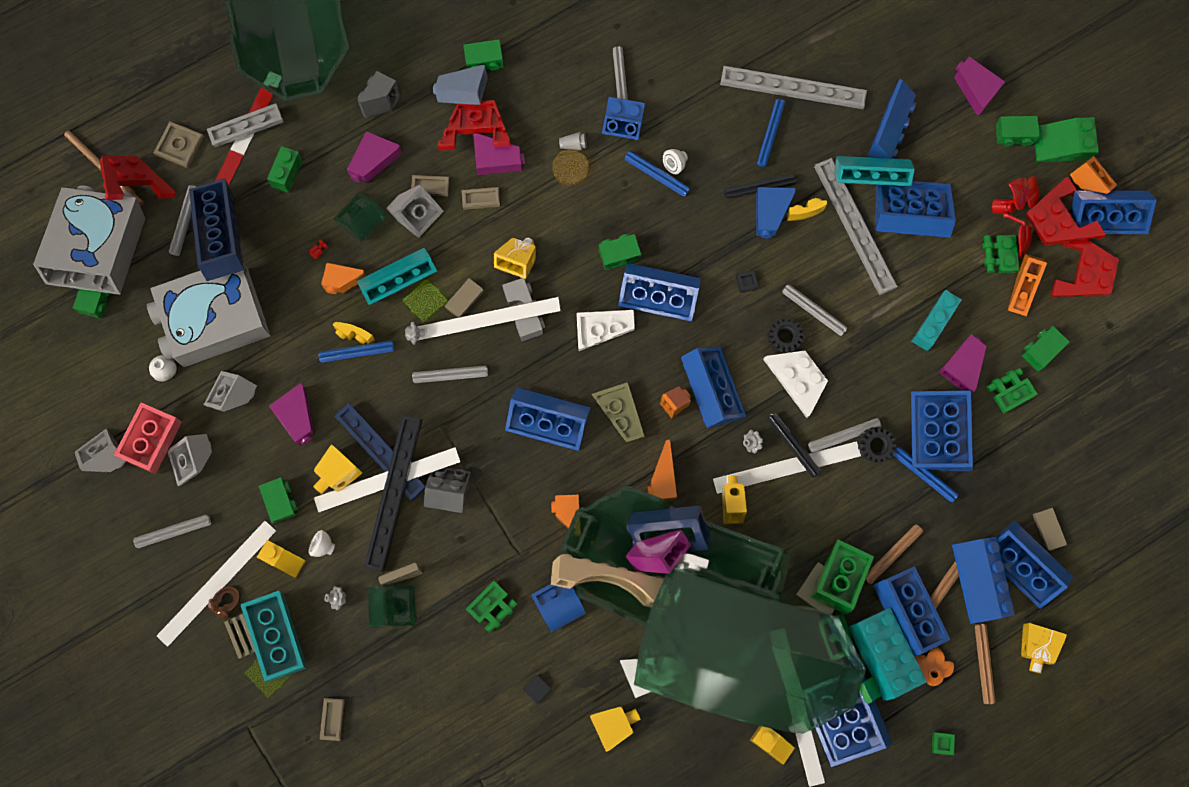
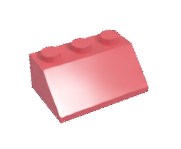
[114,403,182,474]

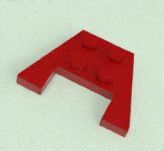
[438,100,511,151]
[100,155,176,200]
[1026,177,1106,246]
[1050,240,1119,298]

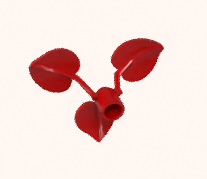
[992,176,1040,257]

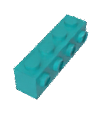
[834,156,915,186]
[357,248,437,305]

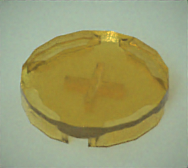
[552,149,589,186]

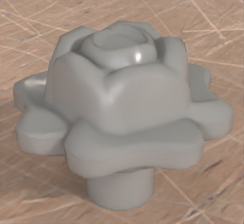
[405,321,425,345]
[743,430,763,453]
[325,586,346,610]

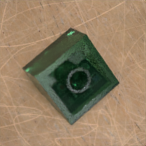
[333,193,387,242]
[368,585,416,628]

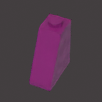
[954,57,1005,115]
[347,131,402,183]
[473,133,525,175]
[939,334,986,394]
[269,383,315,445]
[626,530,691,574]

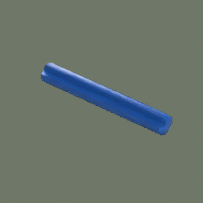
[757,99,785,167]
[625,151,690,196]
[319,341,394,363]
[892,447,958,502]

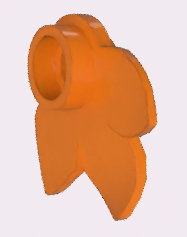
[915,647,954,686]

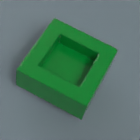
[932,732,955,755]

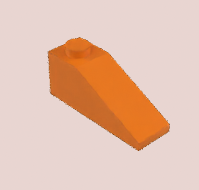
[1008,254,1047,316]
[647,440,677,503]

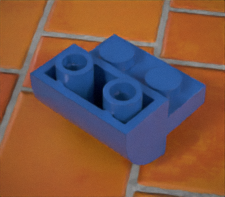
[602,97,645,140]
[531,584,586,633]

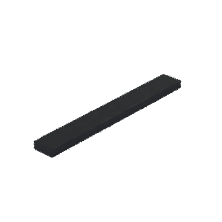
[364,415,423,572]

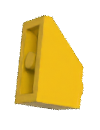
[257,540,305,578]
[750,723,795,765]

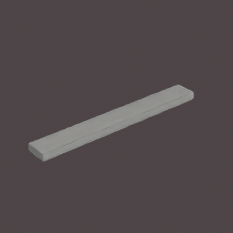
[720,66,867,109]
[814,158,897,296]

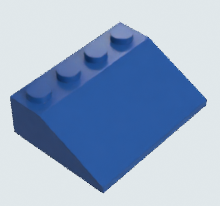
[875,181,956,237]
[911,391,973,471]
[800,667,892,767]

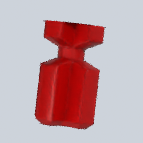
[308,239,328,259]

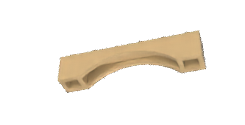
[551,554,671,610]

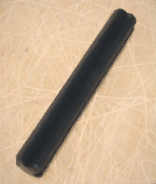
[724,173,796,199]
[767,413,821,478]

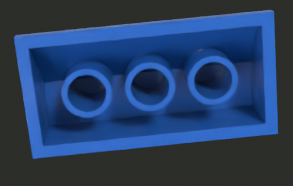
[867,79,916,159]
[1071,190,1156,234]
[618,263,701,322]
[681,347,746,428]
[505,387,590,451]
[996,520,1073,609]
[952,537,1015,624]
[873,566,950,656]

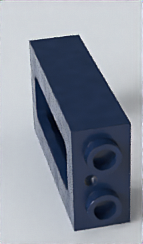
[627,506,711,552]

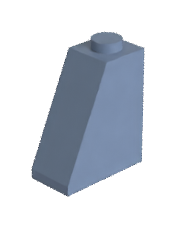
[433,65,488,105]

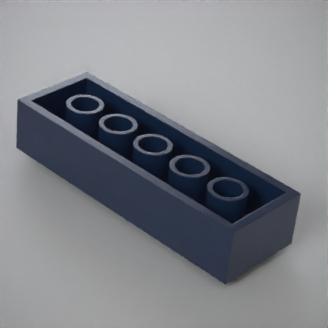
[189,178,244,281]

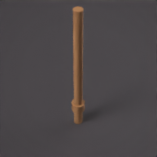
[64,130,144,207]

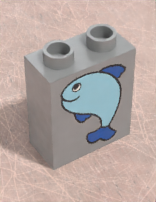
[33,186,146,295]
[147,263,271,367]

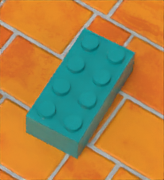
[240,591,307,682]
[848,608,927,701]

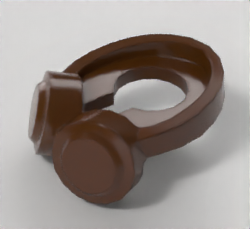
[208,587,240,619]

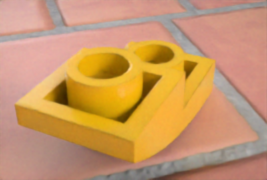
[787,198,827,221]
[333,322,375,345]

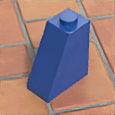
[756,187,795,238]

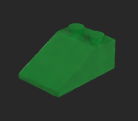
[1034,117,1099,162]
[810,540,874,615]

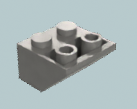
[358,71,401,118]
[424,467,471,513]

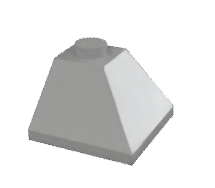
[386,185,443,238]
[204,371,257,412]
[74,429,125,472]
[168,434,212,486]

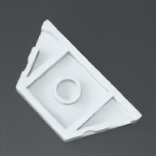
[763,351,828,418]

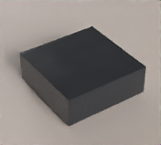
[736,270,759,293]
[523,675,551,703]

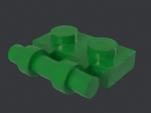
[982,235,1019,273]
[986,368,1038,414]
[466,581,518,633]

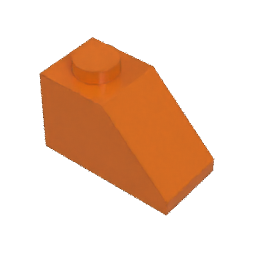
[1070,156,1117,194]
[321,263,366,294]
[660,386,691,418]
[551,495,580,536]

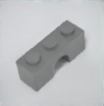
[502,278,545,341]

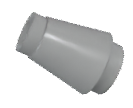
[559,132,587,150]

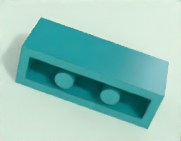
[911,290,962,351]

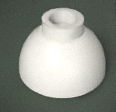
[663,149,688,175]
[149,355,177,382]
[309,530,335,557]

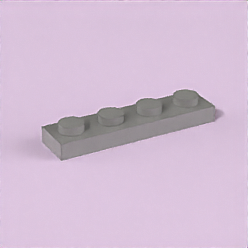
[207,103,284,148]

